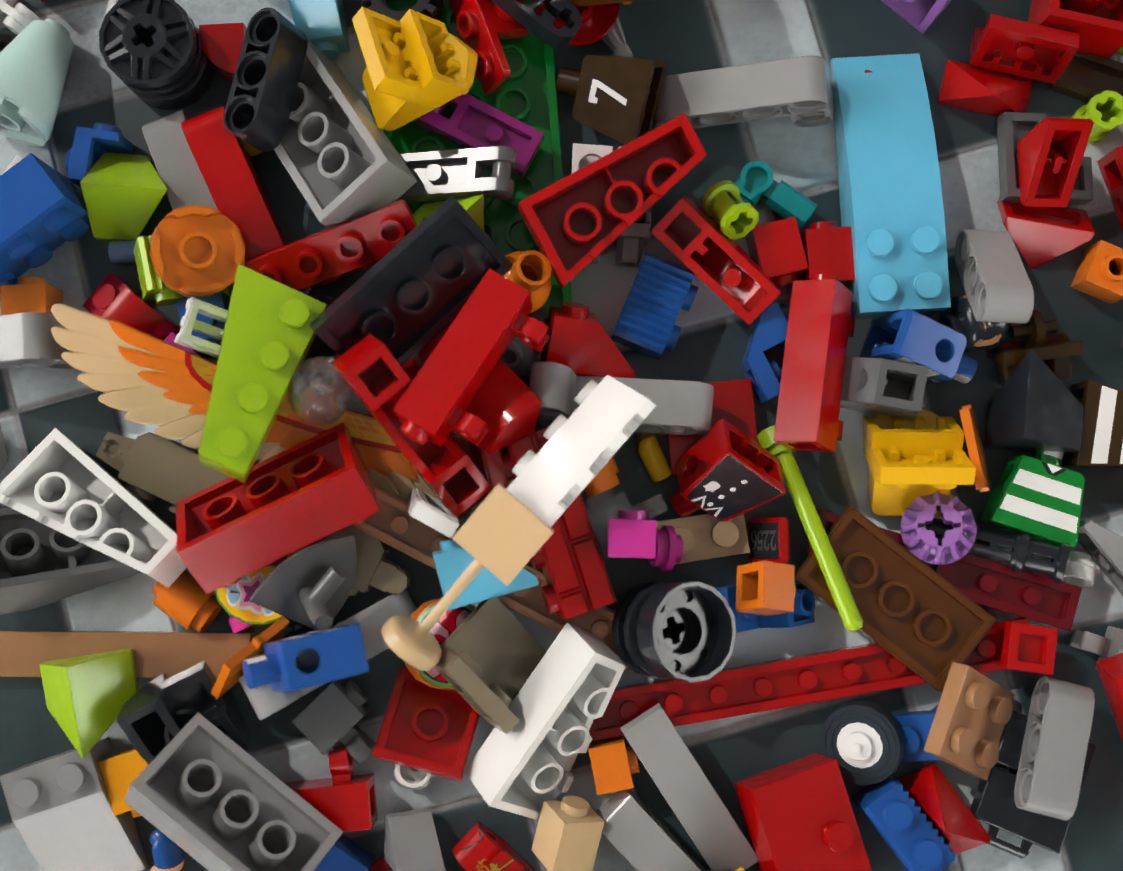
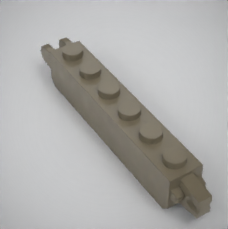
[96,432,413,596]

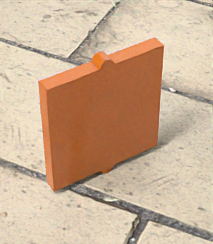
[959,404,991,493]
[211,616,290,699]

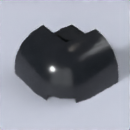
[116,660,249,764]

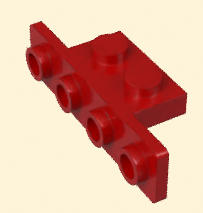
[449,0,529,94]
[244,200,418,291]

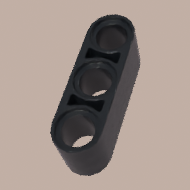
[223,7,308,152]

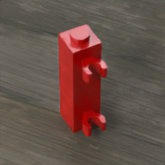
[393,268,550,447]
[773,274,855,452]
[284,746,378,832]

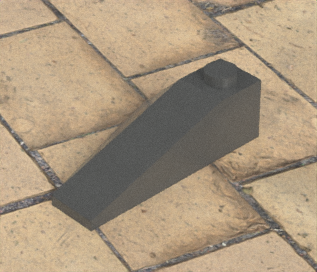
[0,507,142,615]

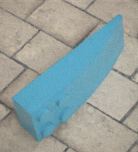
[830,53,951,319]

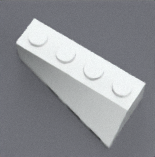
[507,375,656,527]
[0,428,187,588]
[465,622,626,820]

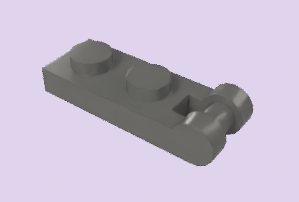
[396,146,517,203]

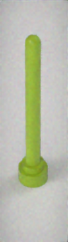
[757,425,863,632]

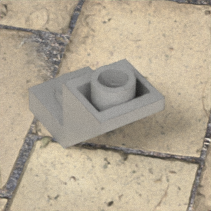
[384,808,445,871]

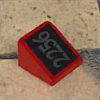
[747,517,790,563]

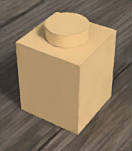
[531,795,605,871]

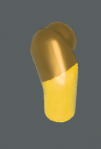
[637,432,672,482]

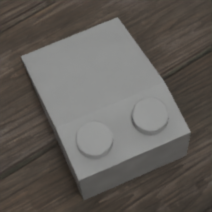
[0,737,148,871]

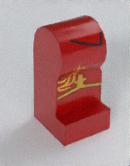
[452,821,536,871]

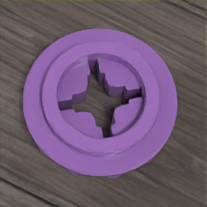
[900,491,977,565]

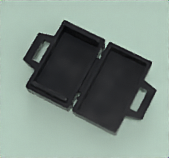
[970,710,1095,859]

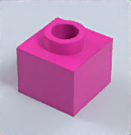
[606,510,657,559]

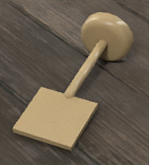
[381,483,554,672]

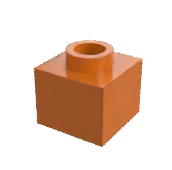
[1070,240,1123,304]
[0,277,64,315]
[736,560,796,616]
[588,736,640,795]

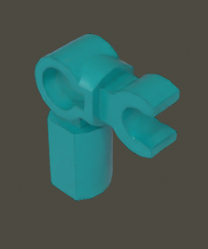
[714,161,818,230]

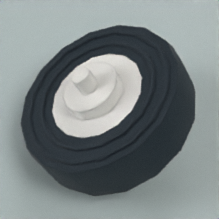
[820,700,905,786]

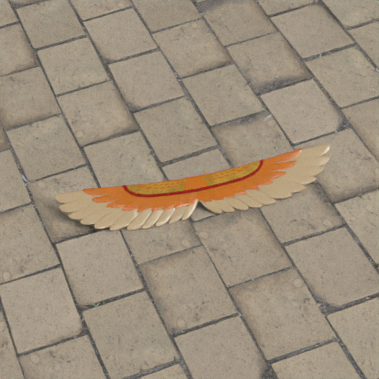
[51,303,513,520]

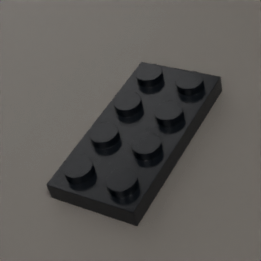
[310,195,513,367]

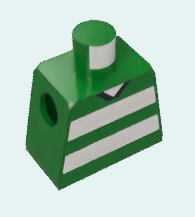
[977,451,1085,548]

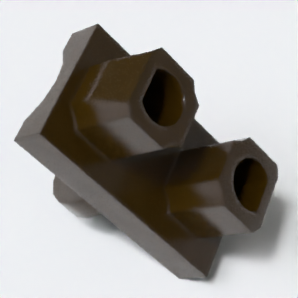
[986,310,1084,384]

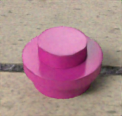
[648,525,683,572]

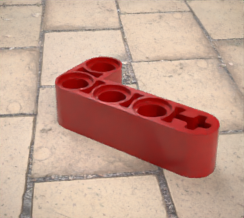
[181,105,288,262]

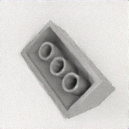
[274,41,417,226]
[124,712,343,871]

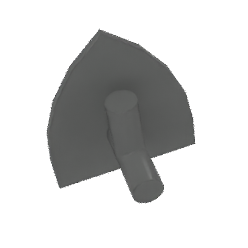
[249,533,358,631]

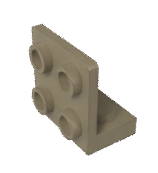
[435,597,546,734]

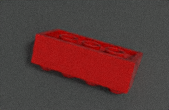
[176,423,380,594]

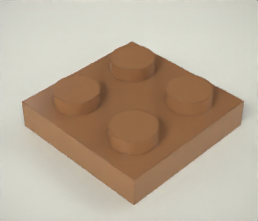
[923,662,1015,781]

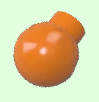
[503,250,552,313]

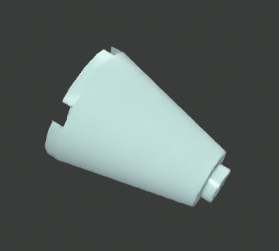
[0,18,74,147]

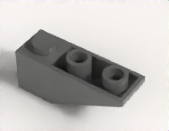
[840,356,929,421]

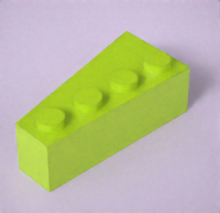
[198,264,327,483]

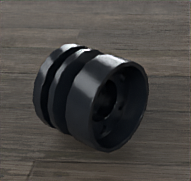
[99,0,215,110]
[612,581,737,682]

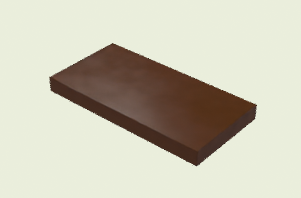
[794,506,997,693]

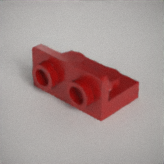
[969,14,1080,84]

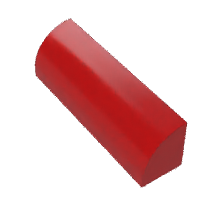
[407,319,542,454]

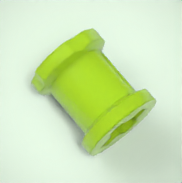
[1072,90,1123,143]
[702,180,759,240]

